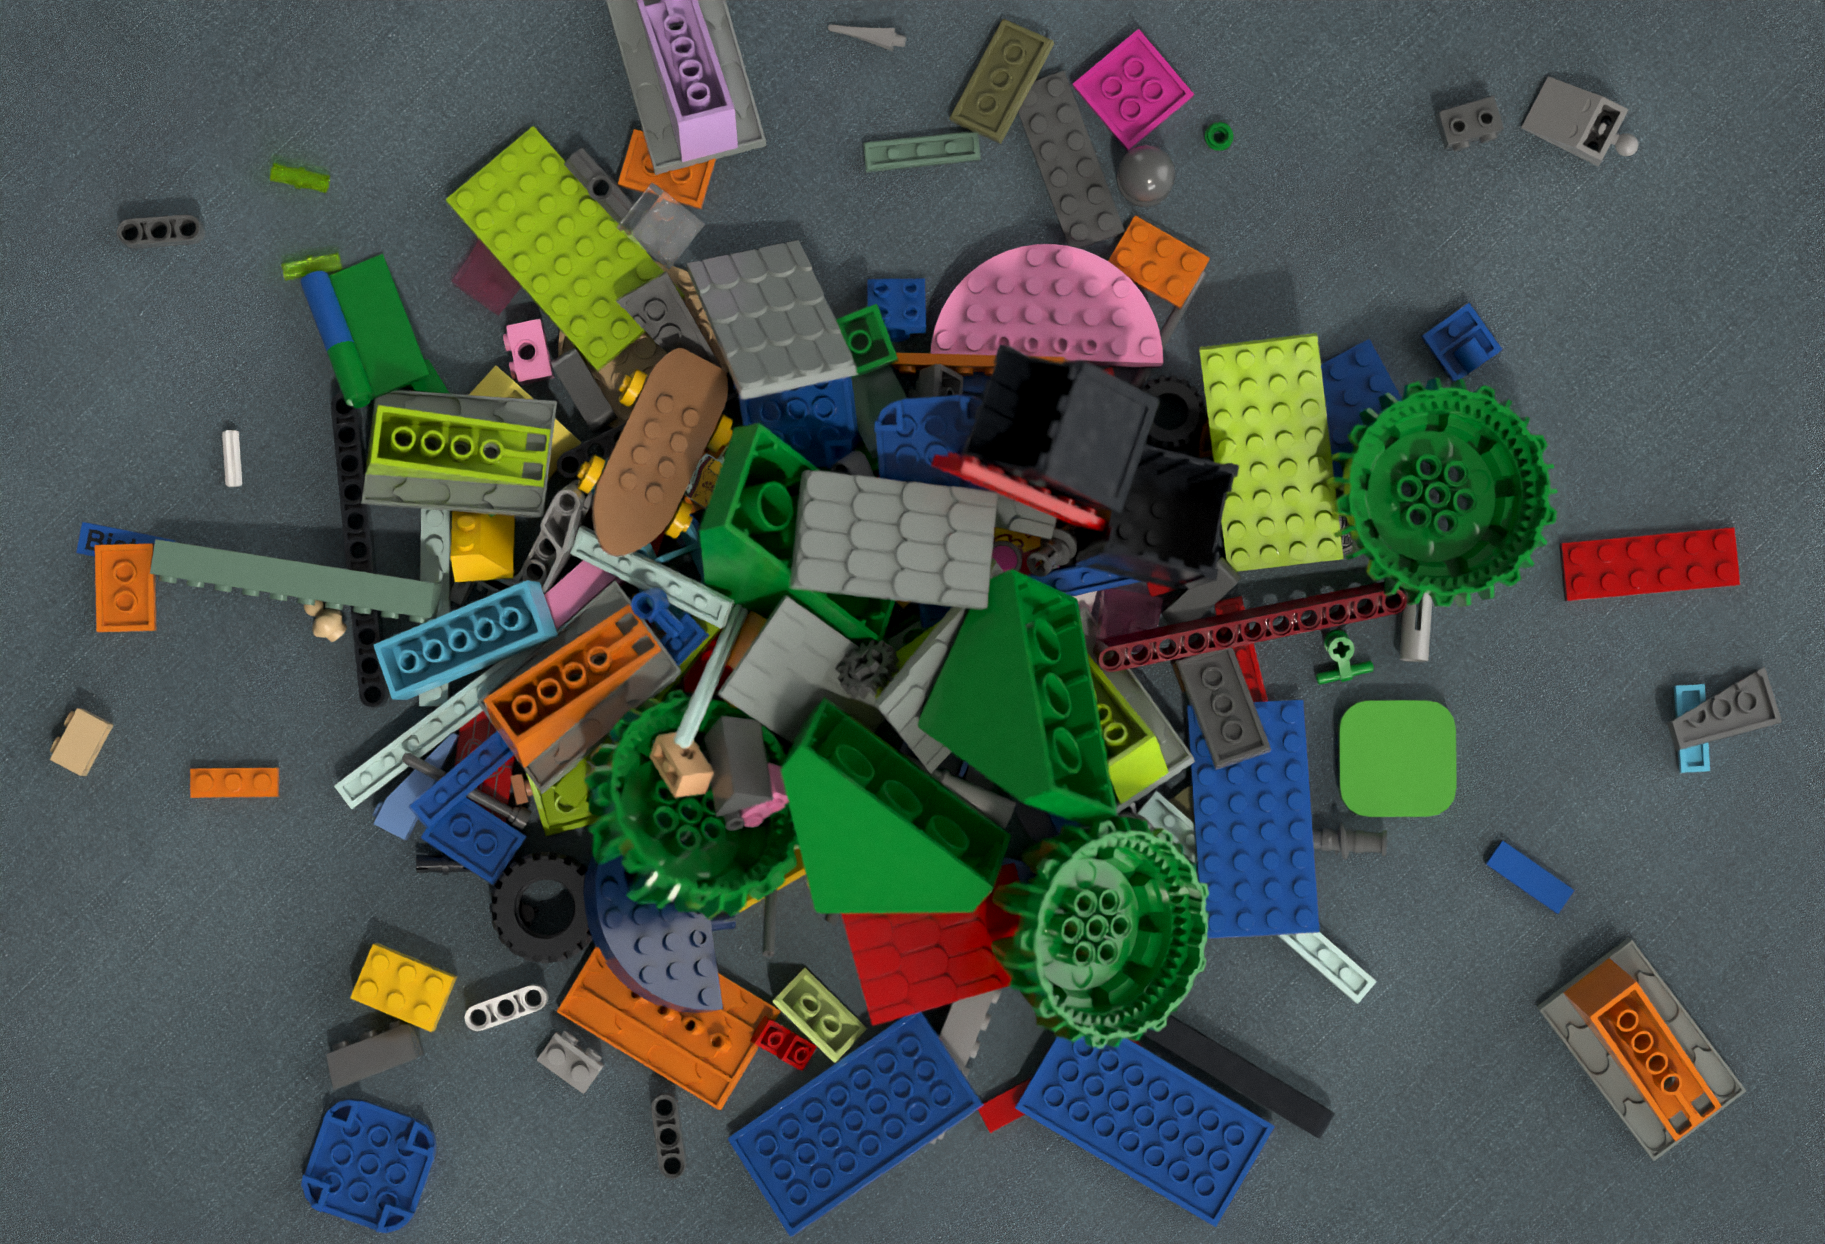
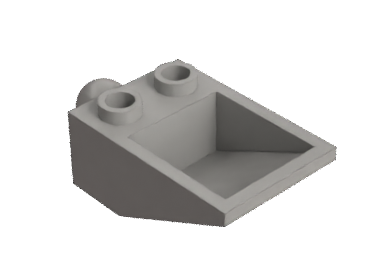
[1521,76,1638,167]

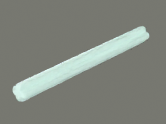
[674,605,748,748]

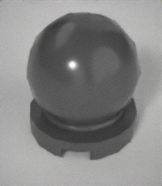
[1116,145,1176,208]

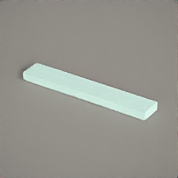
[570,526,734,628]

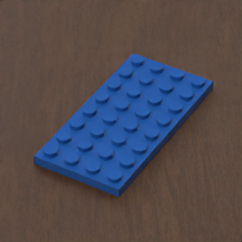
[1186,700,1320,939]
[727,1012,984,1237]
[1015,1035,1275,1227]

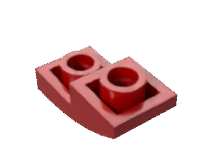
[750,1016,817,1071]

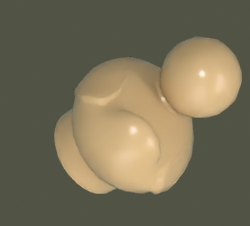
[304,600,347,642]

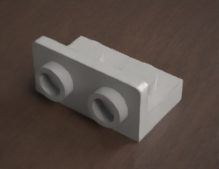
[537,1031,604,1094]

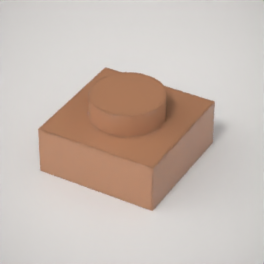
[510,774,533,805]

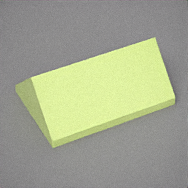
[772,968,867,1063]

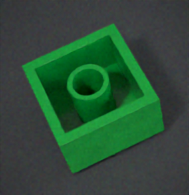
[836,304,899,379]

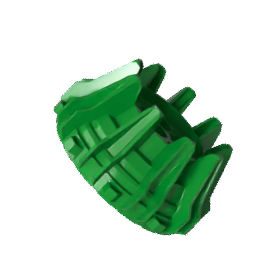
[1327,378,1558,608]
[584,690,800,920]
[991,816,1209,1048]

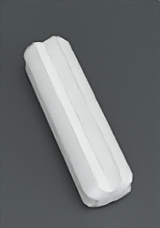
[222,430,242,487]

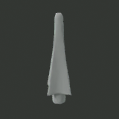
[828,24,906,51]

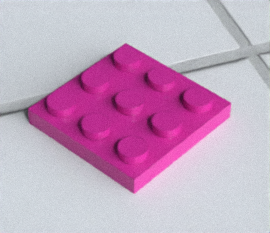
[1072,29,1194,151]

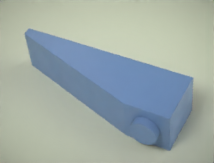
[373,733,459,840]

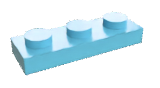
[1674,684,1710,773]

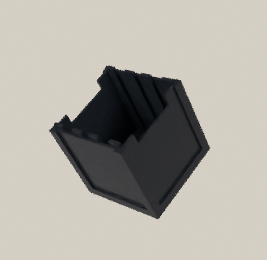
[961,344,1160,513]
[1073,445,1239,591]

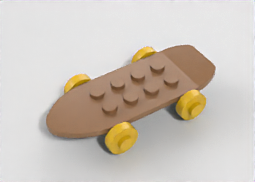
[577,348,733,557]

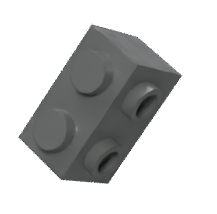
[1435,96,1504,152]

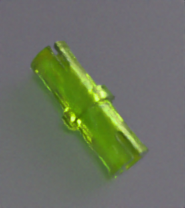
[270,163,331,194]
[281,251,343,281]

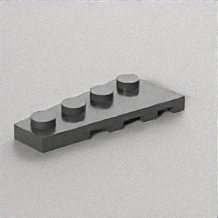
[616,271,723,369]
[1667,667,1782,751]

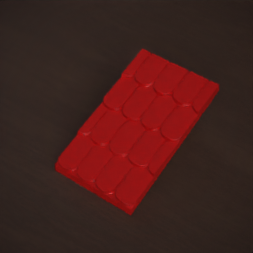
[841,862,1020,1026]

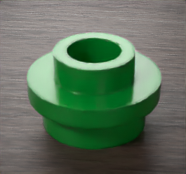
[1204,122,1234,151]

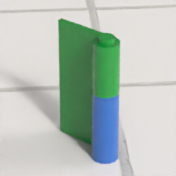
[300,254,430,408]

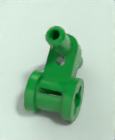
[1316,629,1374,685]

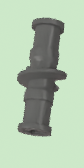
[1027,522,1080,577]
[1312,822,1388,860]

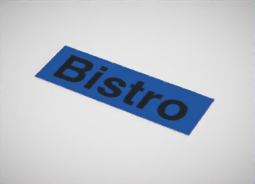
[76,522,176,557]

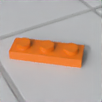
[190,768,279,798]

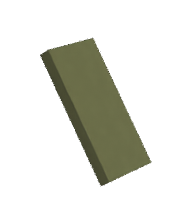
[949,18,1055,144]

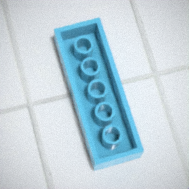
[374,580,559,700]

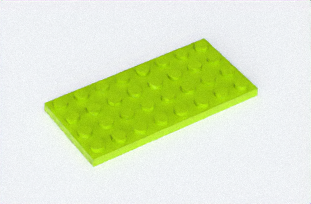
[445,126,685,372]
[1200,333,1344,572]

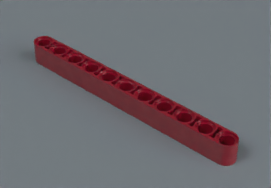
[1093,581,1407,672]

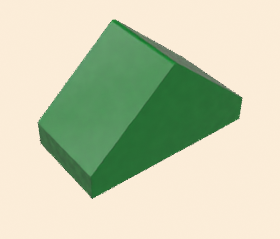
[699,423,895,647]
[917,569,1118,827]
[780,697,1011,913]

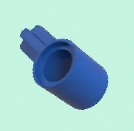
[631,587,684,639]

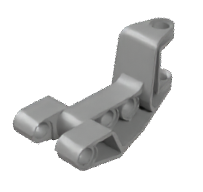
[448,477,594,606]

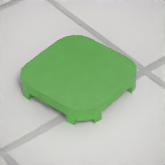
[1337,700,1457,817]

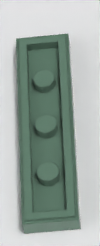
[863,131,981,173]

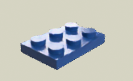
[421,797,527,886]

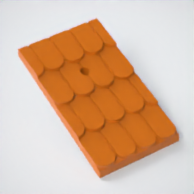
[557,947,781,1110]

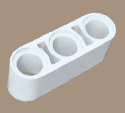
[465,984,549,1031]

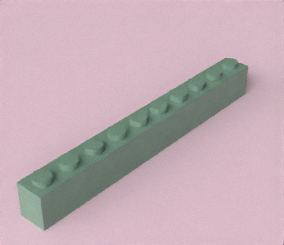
[150,539,442,623]

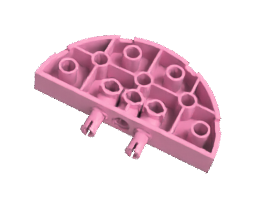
[931,244,1163,368]

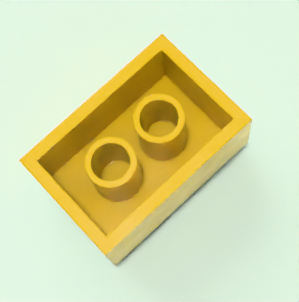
[350,943,458,1032]

